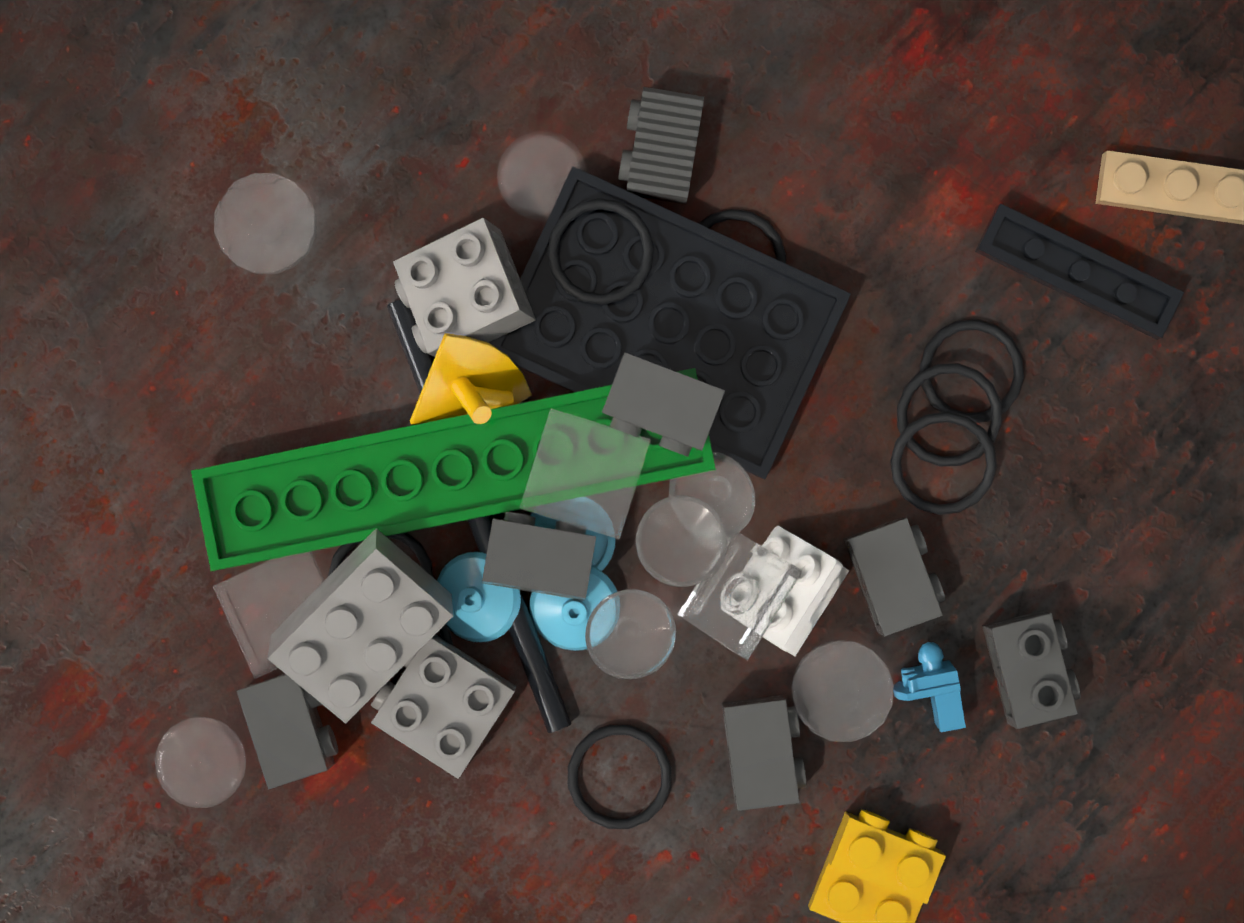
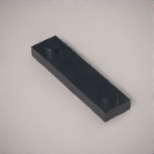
[975,203,1184,340]

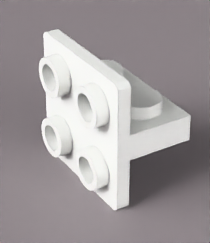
[724,526,849,656]

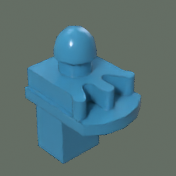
[893,642,966,732]

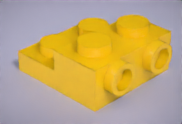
[808,809,946,923]

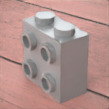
[393,218,536,357]
[371,634,516,779]

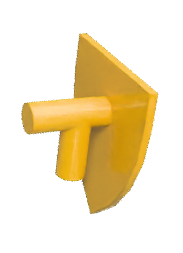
[410,333,532,425]

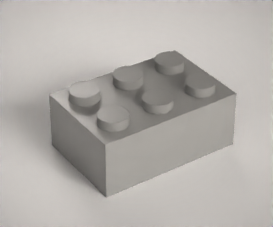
[267,528,454,723]

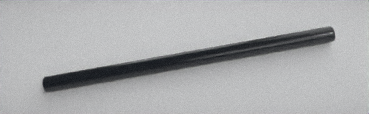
[387,299,572,733]

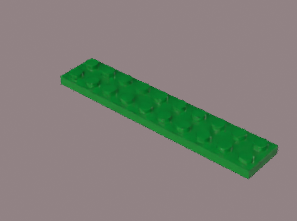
[191,368,716,571]

